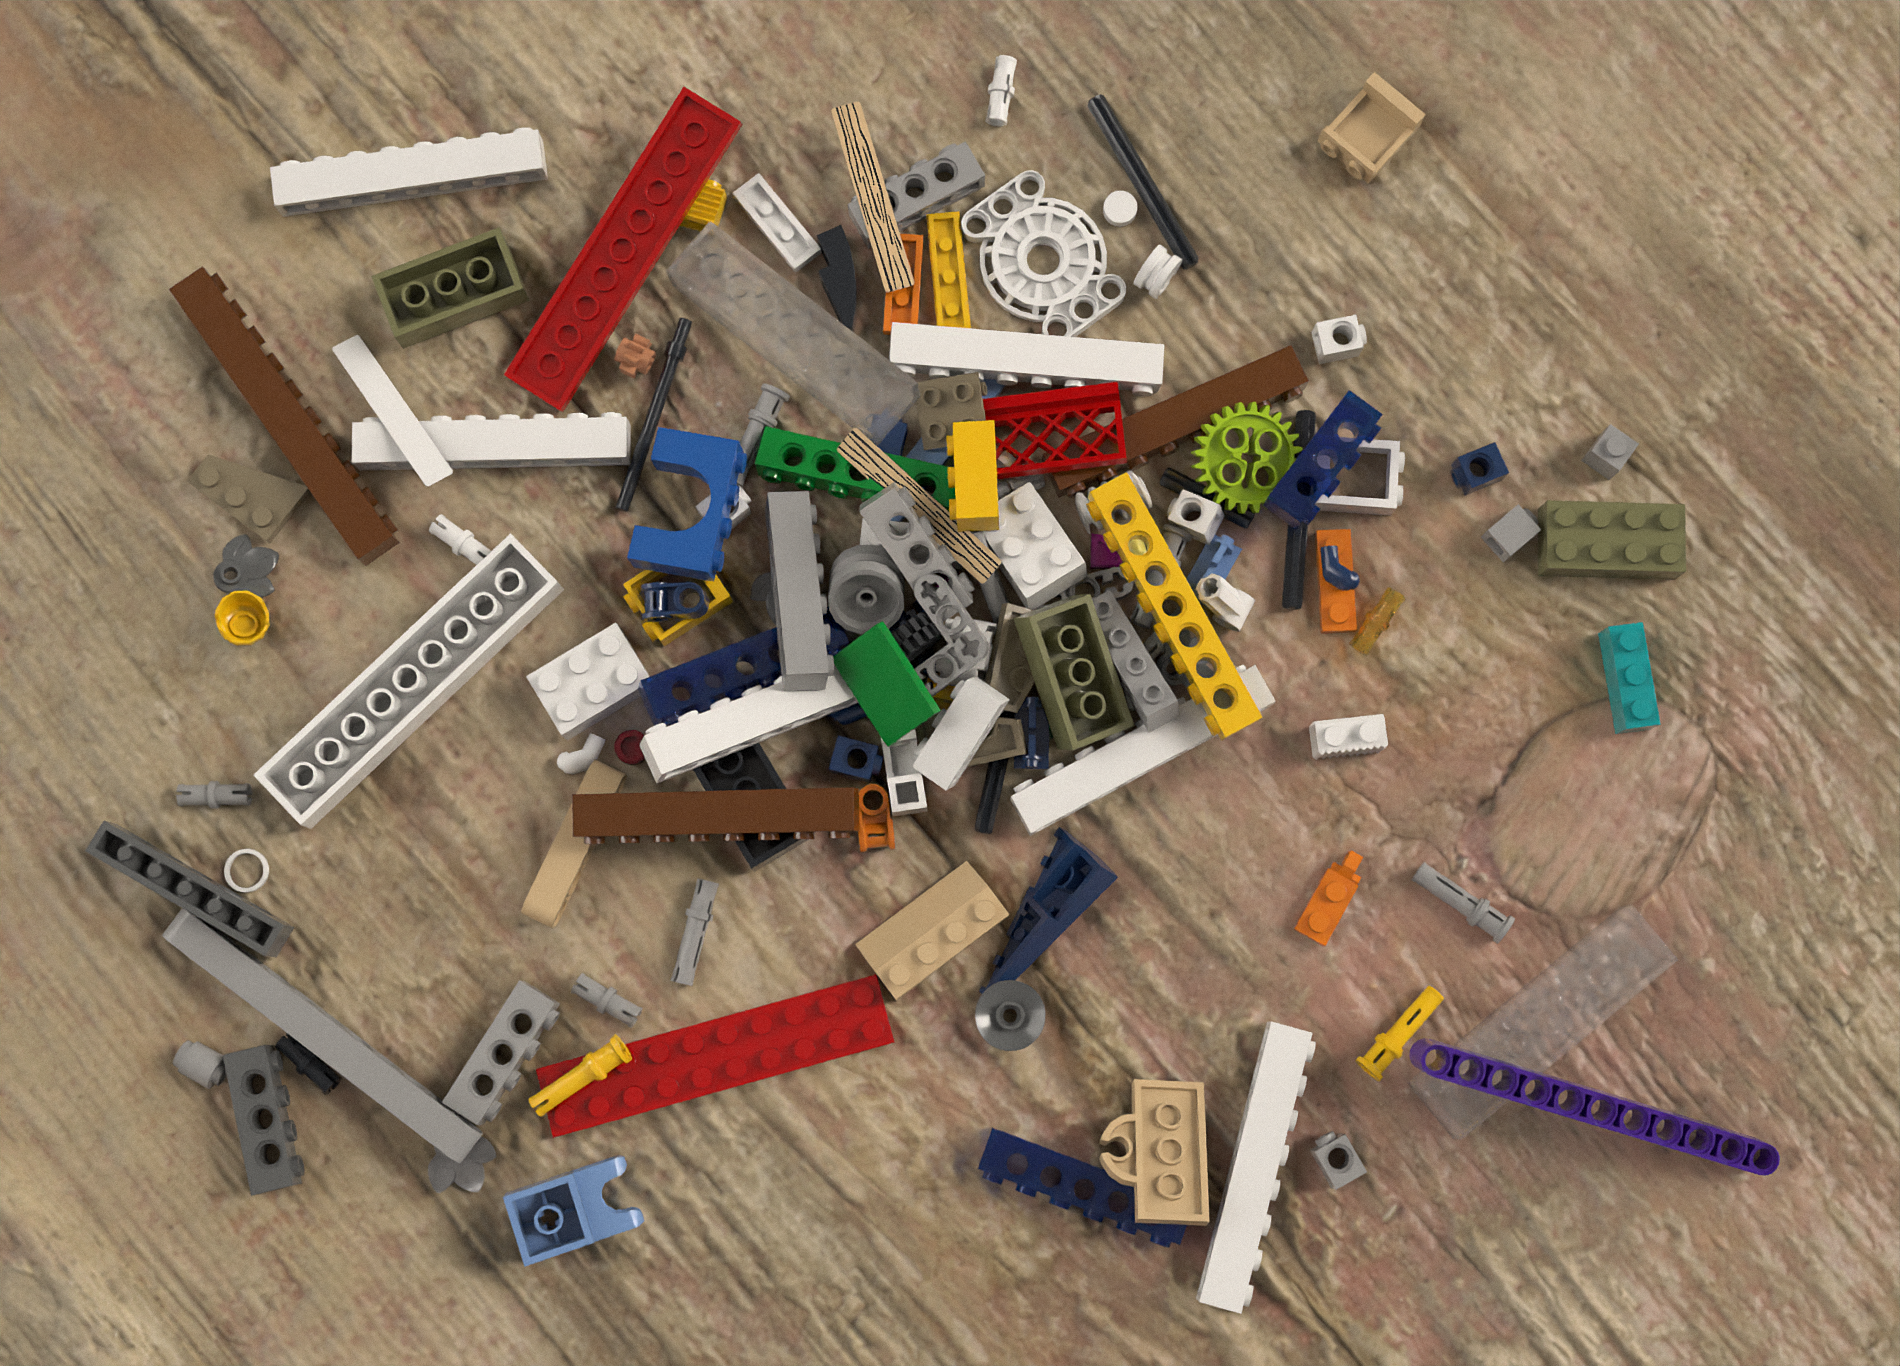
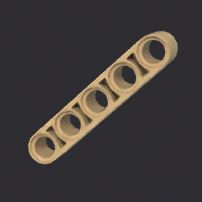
[521,759,627,929]

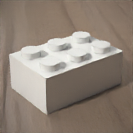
[976,482,1087,610]
[526,623,656,740]

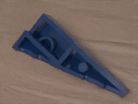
[979,827,1118,994]

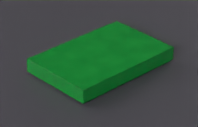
[833,621,941,747]

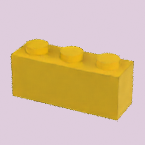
[946,420,999,532]

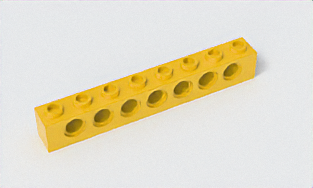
[1086,472,1263,741]

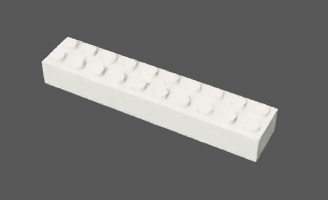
[254,533,564,829]

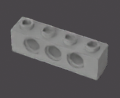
[847,141,985,249]
[859,482,974,622]
[1092,590,1180,733]
[442,980,560,1125]

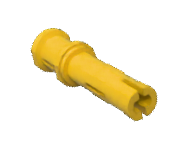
[1355,985,1444,1082]
[528,1034,632,1117]

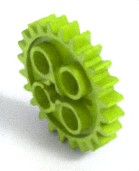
[1191,402,1303,514]

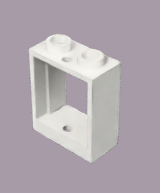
[1309,436,1405,516]

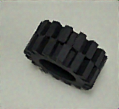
[891,611,942,663]

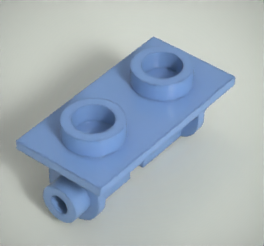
[1186,535,1242,607]

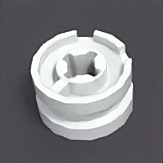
[1133,245,1183,299]

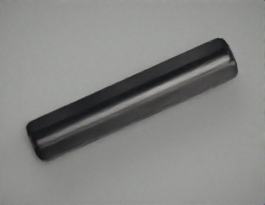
[1160,467,1255,529]

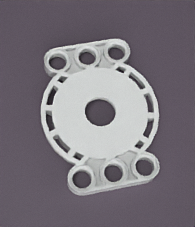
[961,170,1126,337]

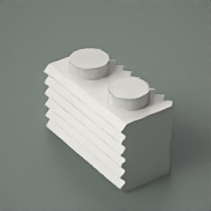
[1309,714,1388,760]

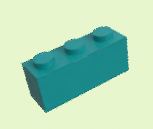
[1598,622,1661,734]

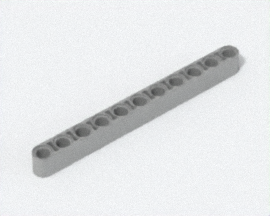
[162,908,483,1163]

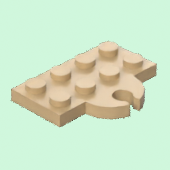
[1099,1079,1209,1226]

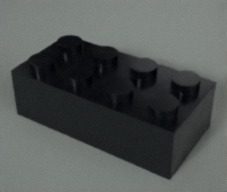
[693,743,809,872]

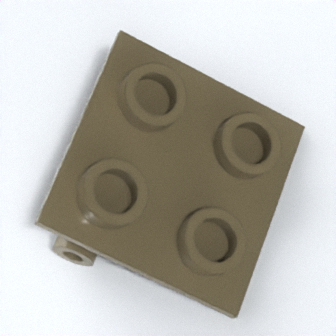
[913,372,988,450]

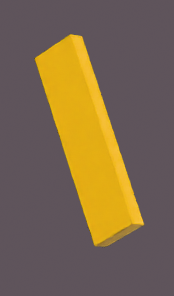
[926,211,971,329]

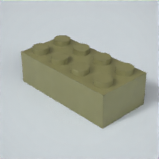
[371,227,530,349]
[1538,500,1686,580]
[1013,594,1134,750]

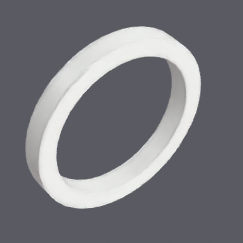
[224,849,269,893]

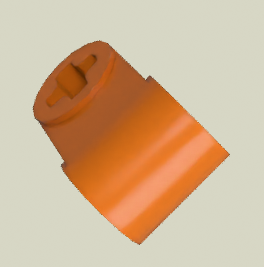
[858,784,895,853]

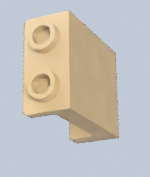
[1317,72,1426,183]

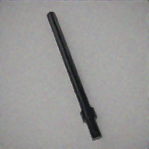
[615,318,692,512]

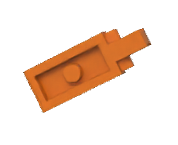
[1293,850,1363,947]

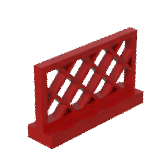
[983,381,1127,479]

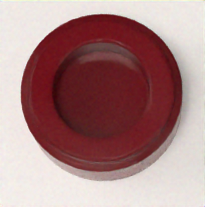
[614,730,646,765]

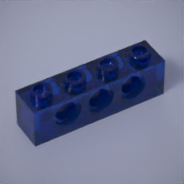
[1263,390,1383,530]

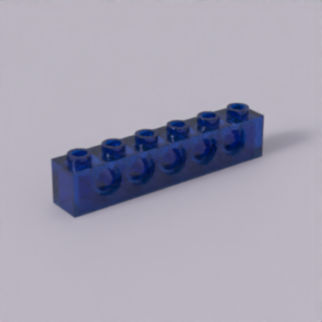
[638,606,849,727]
[977,1127,1187,1248]

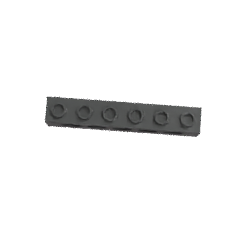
[85,821,295,958]

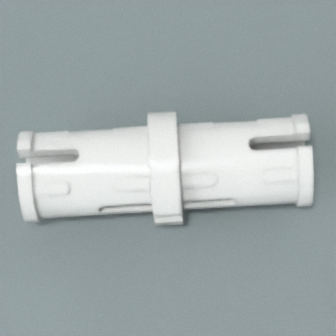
[986,55,1017,127]
[429,514,491,565]

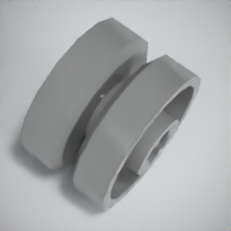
[828,544,905,634]

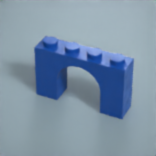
[627,427,747,582]

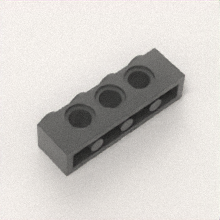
[223,1045,305,1196]

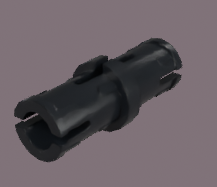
[275,1033,342,1095]

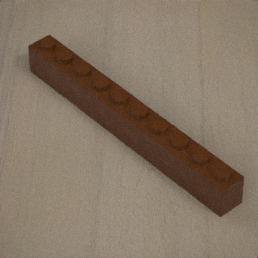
[169,266,400,566]

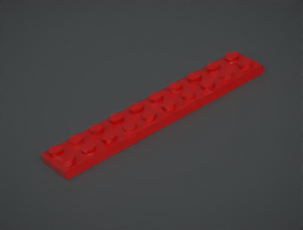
[504,86,743,412]
[536,974,895,1138]

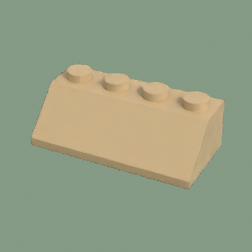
[855,861,1009,1000]

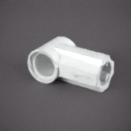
[1196,573,1255,632]

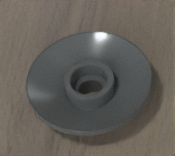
[975,980,1046,1051]

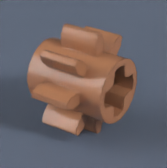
[614,334,656,379]

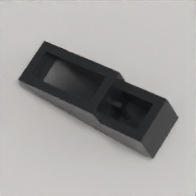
[817,225,858,340]

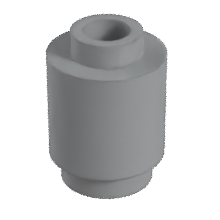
[173,1040,227,1089]

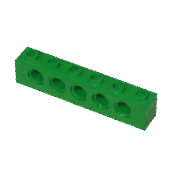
[755,426,956,512]

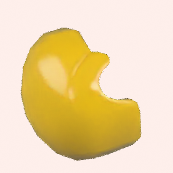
[215,591,270,646]

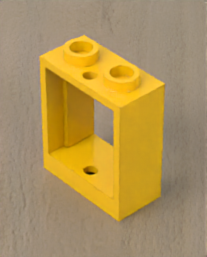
[623,570,733,646]

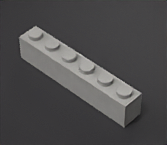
[765,491,834,691]

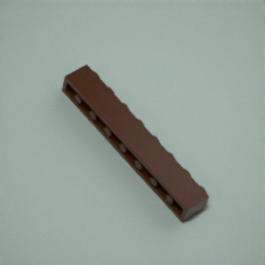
[1042,345,1309,498]
[572,787,859,844]

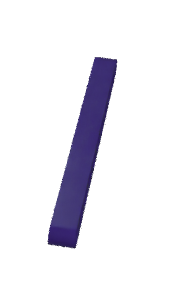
[1409,1038,1780,1176]

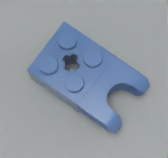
[503,1155,644,1267]

